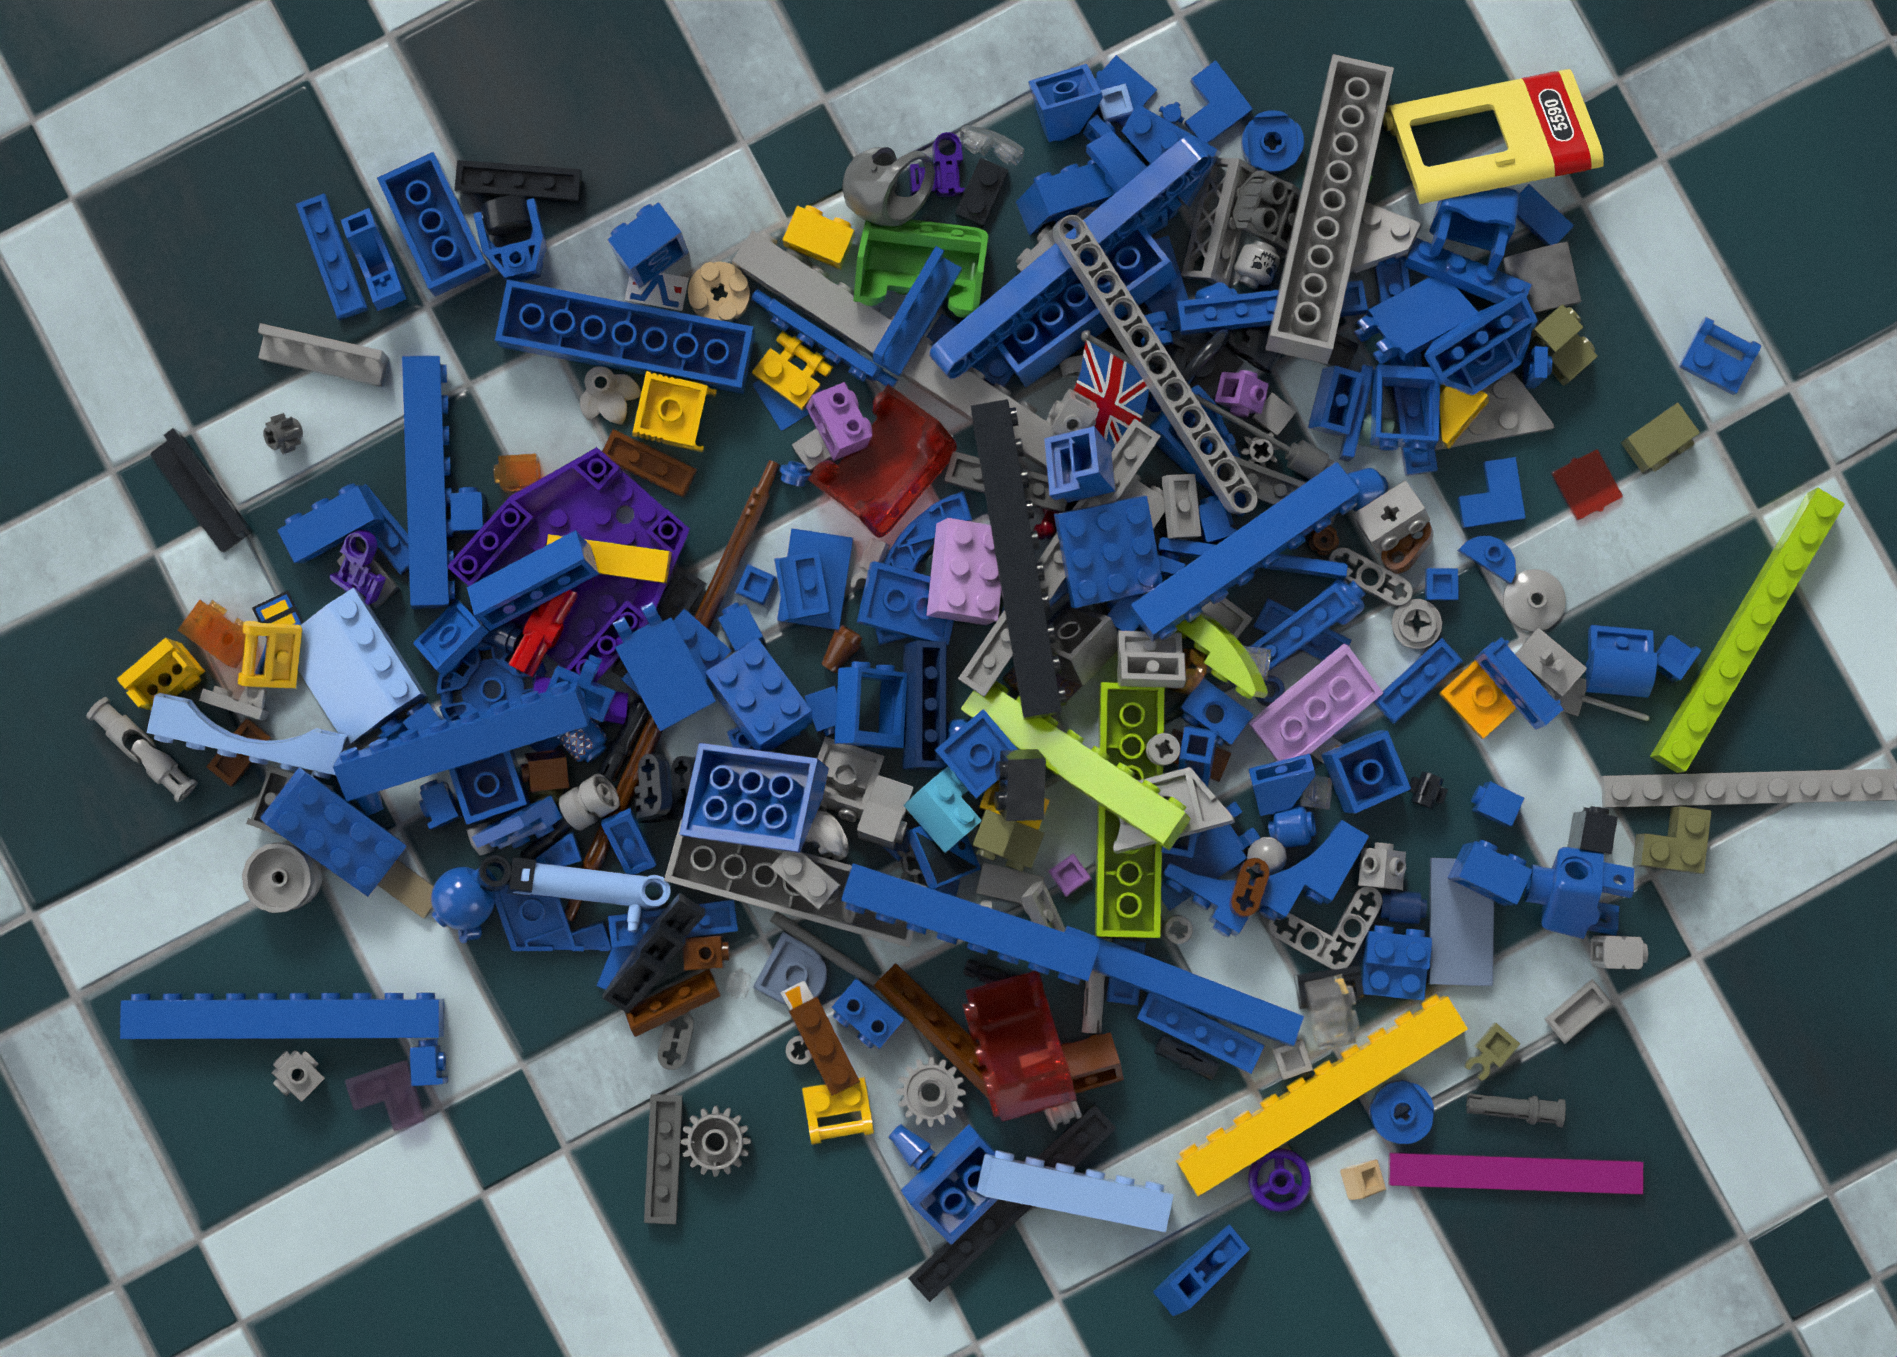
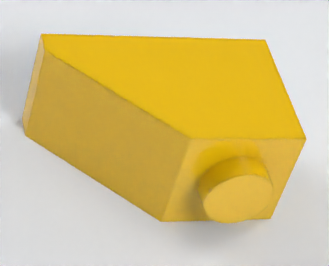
[1439,384,1490,449]

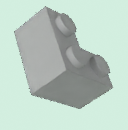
[857,775,914,850]

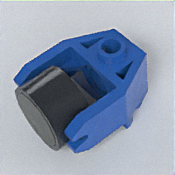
[473,195,547,282]

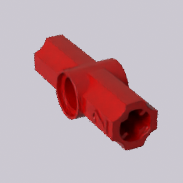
[508,590,578,678]

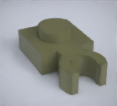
[1464,1022,1520,1081]

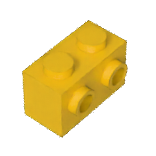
[782,205,855,270]

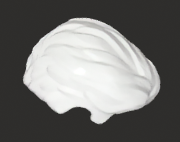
[805,811,849,861]

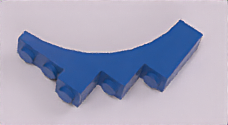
[1161,820,1369,937]

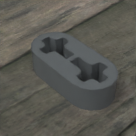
[658,1012,694,1070]

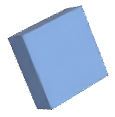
[1099,83,1133,122]

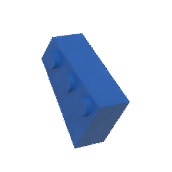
[1122,104,1221,207]
[1016,160,1116,236]

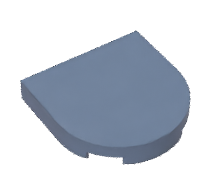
[752,932,827,1005]

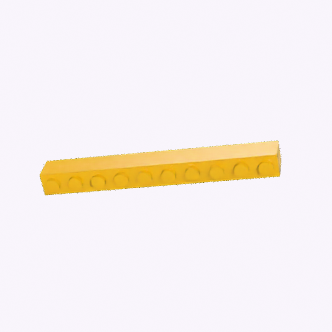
[1176,994,1468,1196]

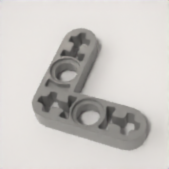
[1267,887,1382,969]

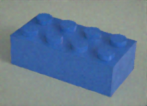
[377,152,491,297]
[260,767,407,897]

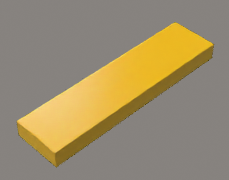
[546,534,672,583]

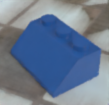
[901,1124,998,1245]

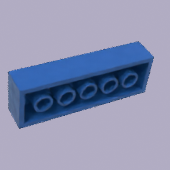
[995,225,1178,387]

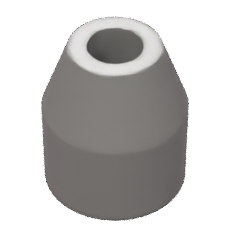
[466,822,495,855]

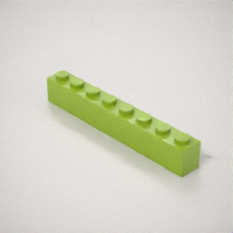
[961,681,1191,850]

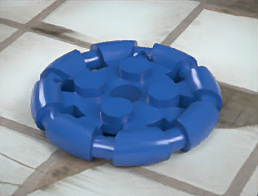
[437,640,547,722]

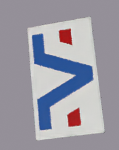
[625,273,689,311]

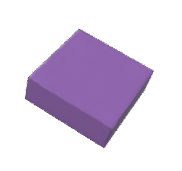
[1048,853,1092,897]

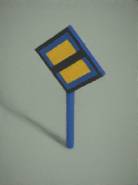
[252,591,304,674]

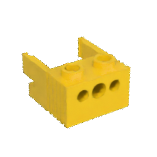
[632,371,716,452]
[117,637,205,710]

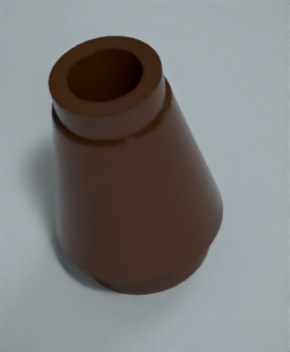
[821,625,863,673]

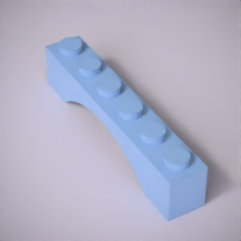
[146,693,348,779]

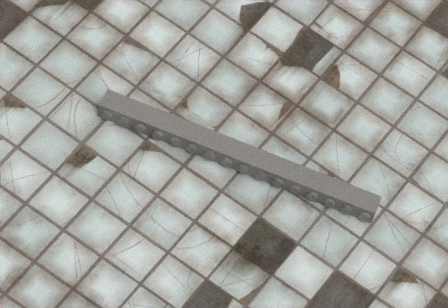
[732,230,1165,529]

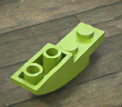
[1175,614,1268,699]

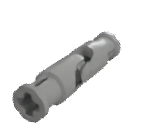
[86,697,198,802]

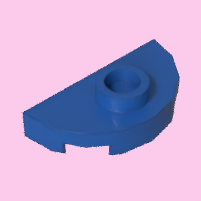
[1457,536,1516,584]

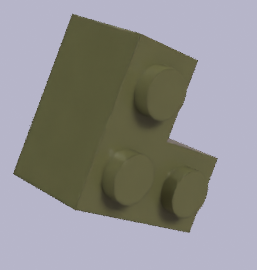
[1528,304,1598,386]
[1632,806,1711,874]
[972,809,1045,872]

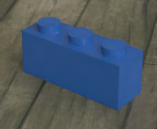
[278,483,384,563]

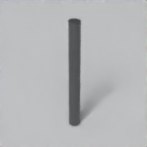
[770,911,880,990]

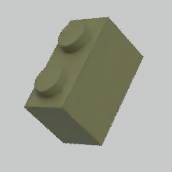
[1621,403,1700,473]

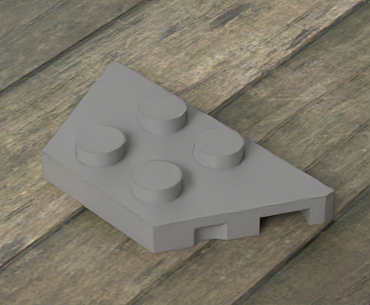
[1434,372,1554,450]
[1113,767,1235,854]

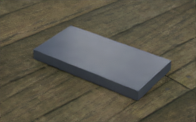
[1428,858,1494,986]

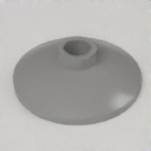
[1503,569,1566,632]

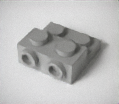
[817,737,885,822]

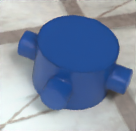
[1159,102,1184,125]

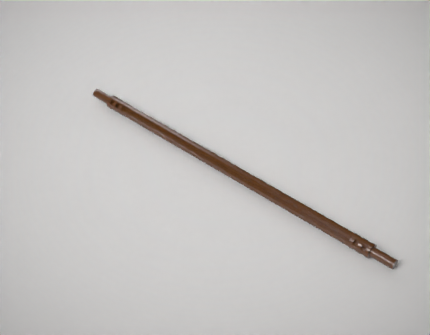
[565,460,780,922]

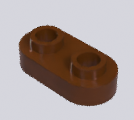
[1381,522,1434,574]

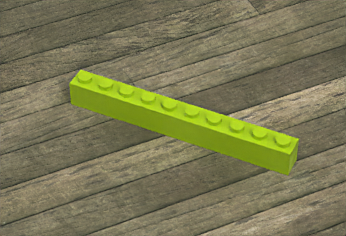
[1650,488,1845,773]

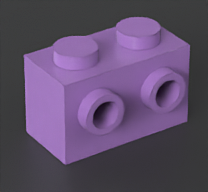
[806,382,873,461]

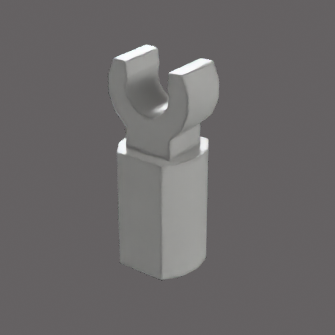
[851,537,890,589]

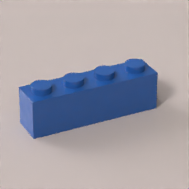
[467,530,599,631]

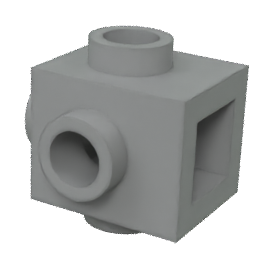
[1048,389,1098,436]
[1358,843,1406,890]
[272,1050,325,1102]

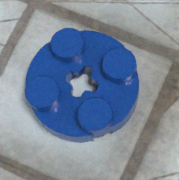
[1241,110,1304,174]
[1369,1080,1434,1144]

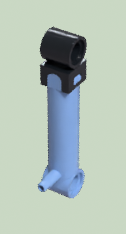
[477,855,670,932]

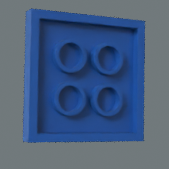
[1054,495,1163,608]

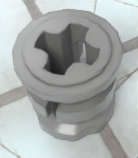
[1042,1094,1082,1131]

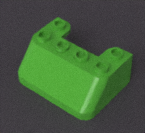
[853,219,988,318]

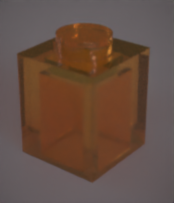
[494,453,541,491]

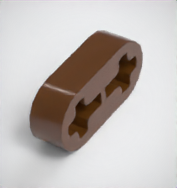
[1229,858,1270,918]

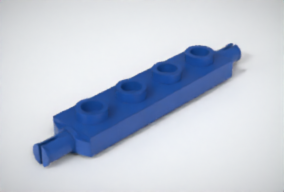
[751,289,899,391]

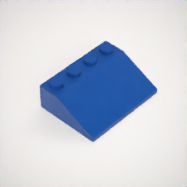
[679,743,829,853]

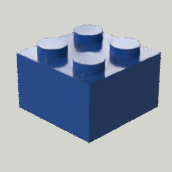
[1321,730,1411,814]
[448,749,531,826]
[1447,840,1533,906]

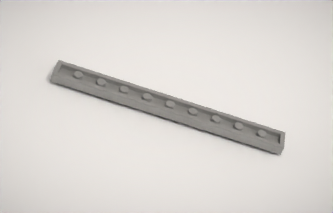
[958,418,1161,697]
[1601,769,1897,808]

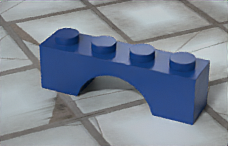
[1161,726,1219,858]

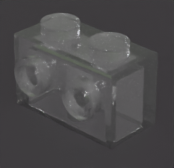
[1304,974,1359,1051]

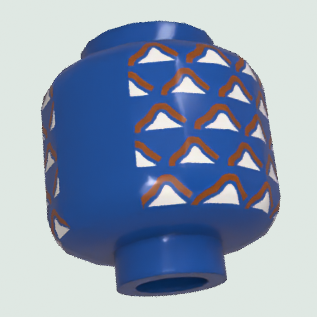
[560,718,607,764]

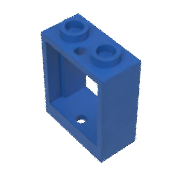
[1370,364,1440,453]
[834,662,907,749]

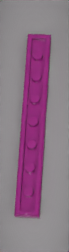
[1388,1153,1644,1194]

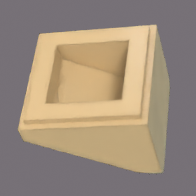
[1340,1159,1386,1200]

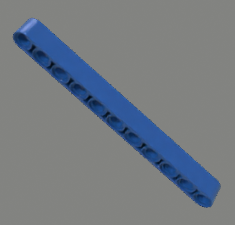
[929,135,1213,379]

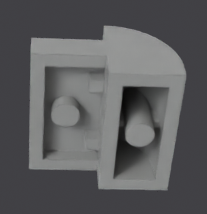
[1117,631,1186,688]

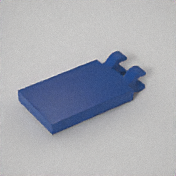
[1354,277,1478,364]
[613,602,716,731]
[1161,801,1260,911]

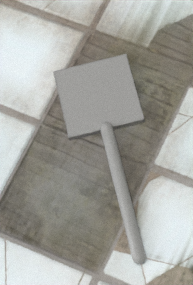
[1553,678,1650,721]

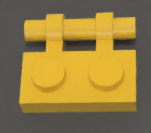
[752,331,833,411]

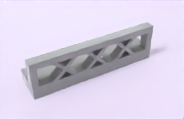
[1181,158,1257,286]
[258,323,389,387]

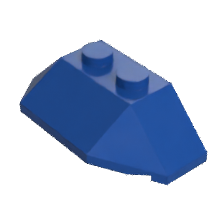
[1424,292,1538,396]

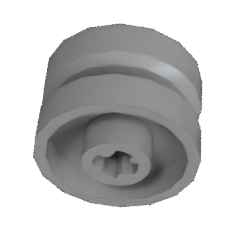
[242,841,323,913]

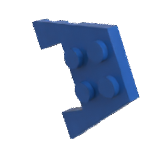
[494,832,612,951]

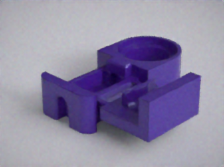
[908,132,965,197]
[330,529,387,605]

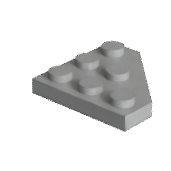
[1350,202,1421,273]

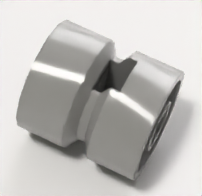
[559,774,619,831]

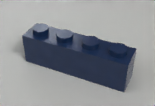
[903,640,946,771]

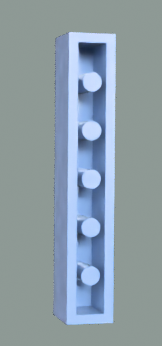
[977,1150,1174,1232]

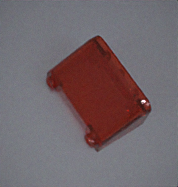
[808,384,957,538]

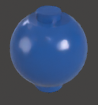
[431,867,498,930]

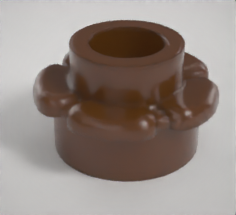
[1308,525,1339,555]

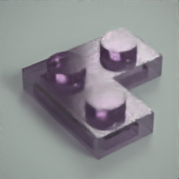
[345,1060,426,1131]

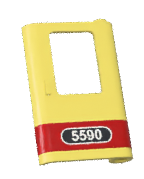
[1383,69,1604,204]

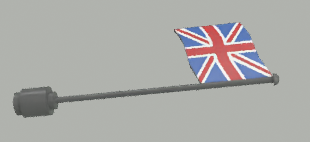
[1073,330,1334,480]

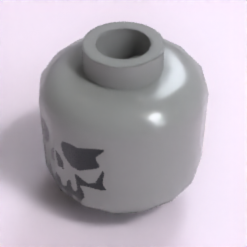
[1234,240,1280,289]

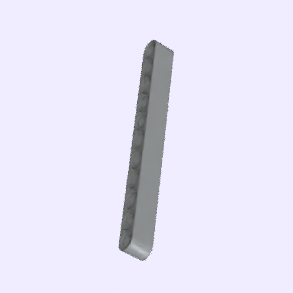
[1053,215,1257,514]

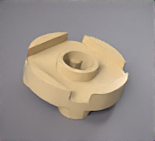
[688,262,751,322]

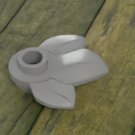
[580,366,641,425]

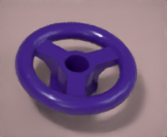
[1248,1148,1311,1212]

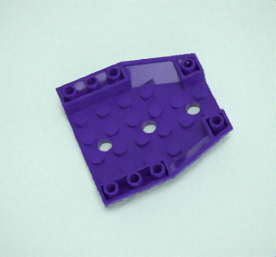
[447,447,690,682]

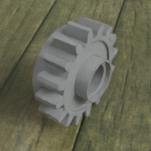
[896,1056,966,1127]
[681,1106,751,1177]

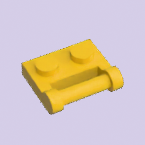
[238,621,302,688]
[802,1077,874,1145]

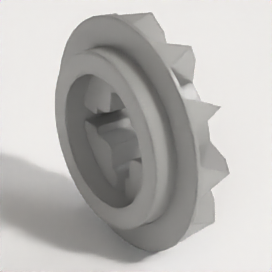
[1391,599,1442,649]

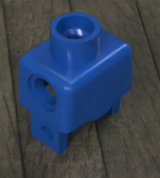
[1429,187,1519,272]
[1524,847,1634,939]

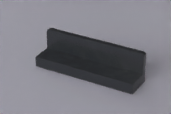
[150,428,253,552]

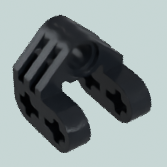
[635,754,696,823]

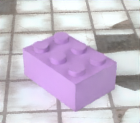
[927,518,1001,625]

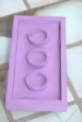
[1248,644,1383,761]

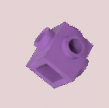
[1215,370,1268,417]

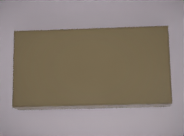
[378,859,434,919]

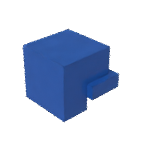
[1044,426,1116,503]

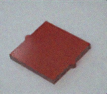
[1551,449,1623,521]

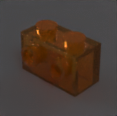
[178,600,245,669]

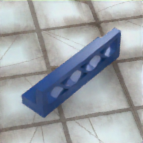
[873,246,962,377]

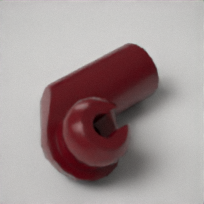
[1033,509,1058,540]

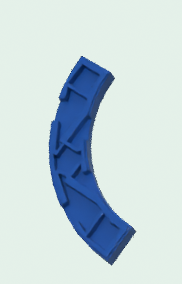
[875,491,972,646]

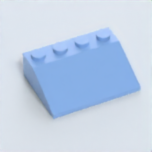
[298,588,427,747]

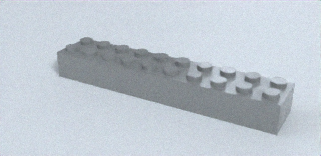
[1265,54,1394,364]

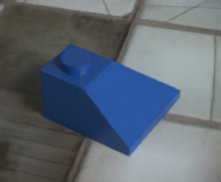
[1028,64,1103,142]

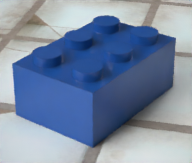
[607,202,689,289]
[705,638,813,752]

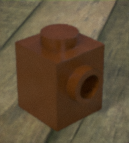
[520,749,569,792]
[683,936,730,970]

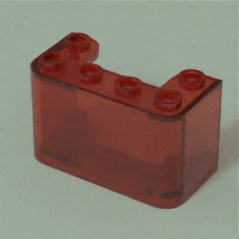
[962,971,1077,1122]

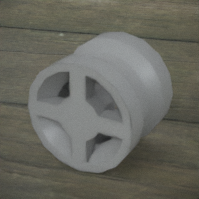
[1146,733,1180,766]

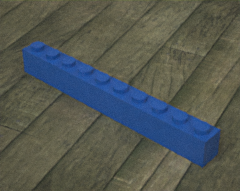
[120,992,444,1039]

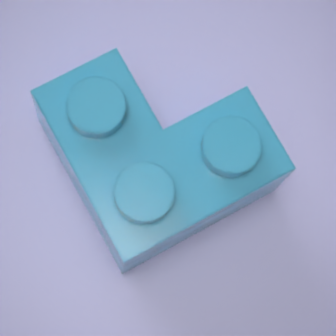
[903,766,982,853]

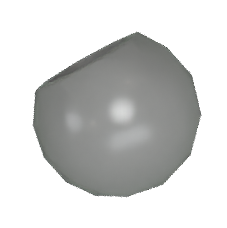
[1247,837,1287,876]

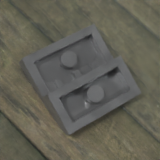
[1502,241,1581,315]

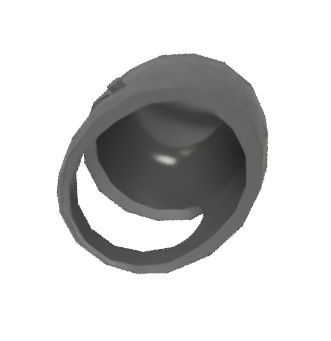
[842,147,935,226]

